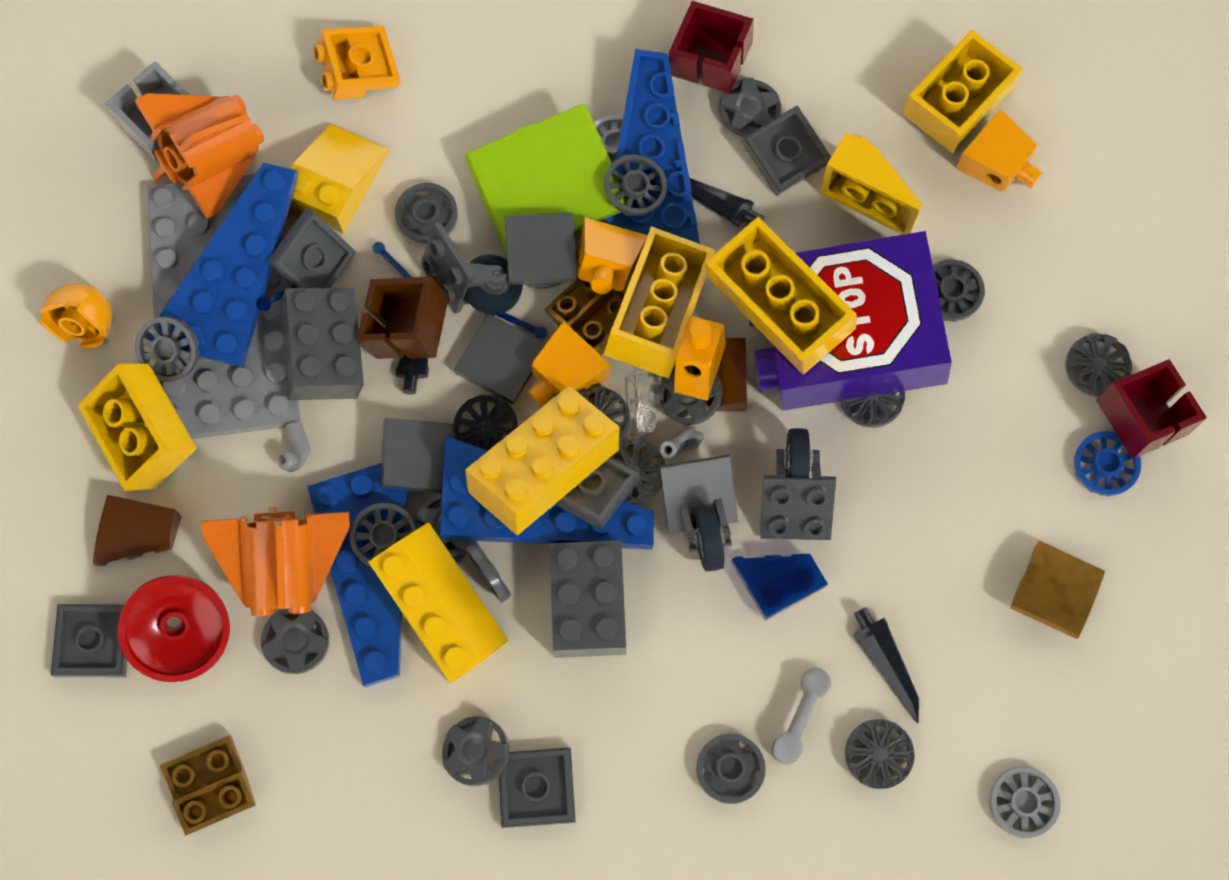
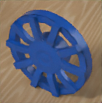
[1074,431,1141,496]

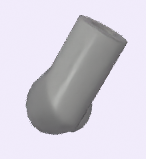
[660,426,704,458]

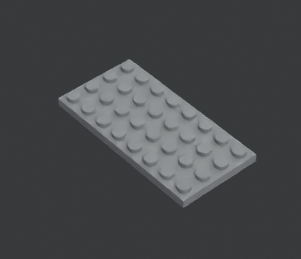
[147,174,301,439]

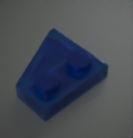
[731,554,828,621]

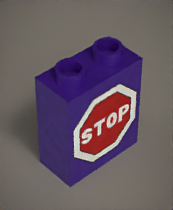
[749,231,952,411]

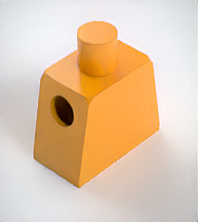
[956,109,1043,191]
[577,217,647,294]
[674,317,726,401]
[527,322,611,408]

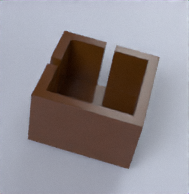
[356,277,449,359]

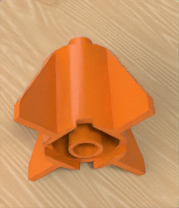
[134,93,264,219]
[201,507,350,616]

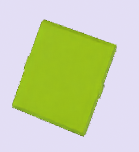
[464,104,628,257]

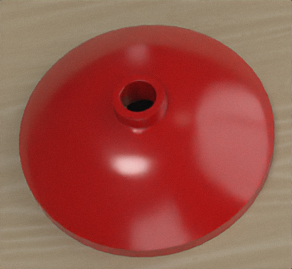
[118,575,230,682]

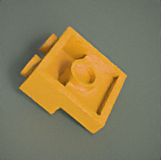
[313,26,401,100]

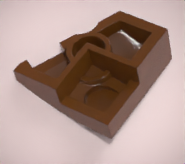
[705,338,747,412]
[93,495,182,566]

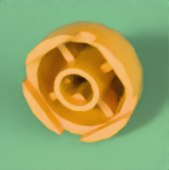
[39,283,113,349]

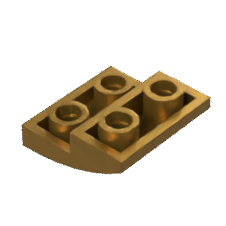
[544,278,625,355]
[1010,541,1105,639]
[160,734,256,836]

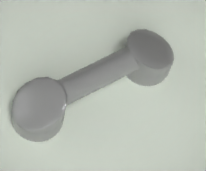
[772,668,831,765]

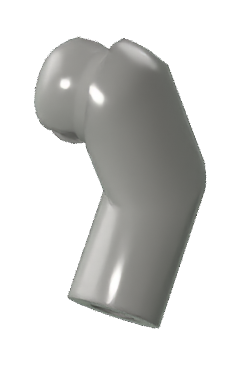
[278,421,311,472]

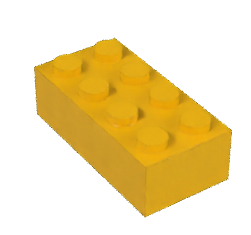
[705,217,857,375]
[603,226,715,379]
[465,386,619,536]

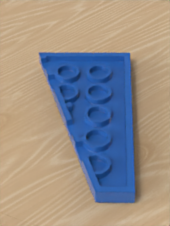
[605,49,701,244]
[147,163,299,368]
[440,436,654,550]
[307,463,408,688]

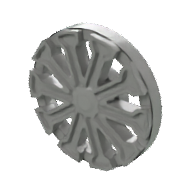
[989,767,1060,838]

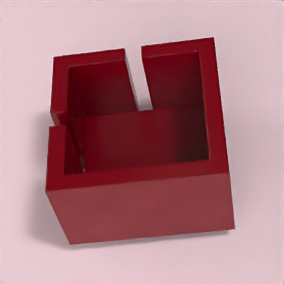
[669,1,754,94]
[1096,359,1207,459]

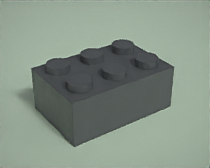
[280,288,364,400]
[549,540,626,658]

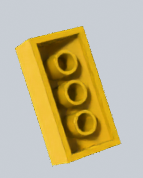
[368,522,508,684]

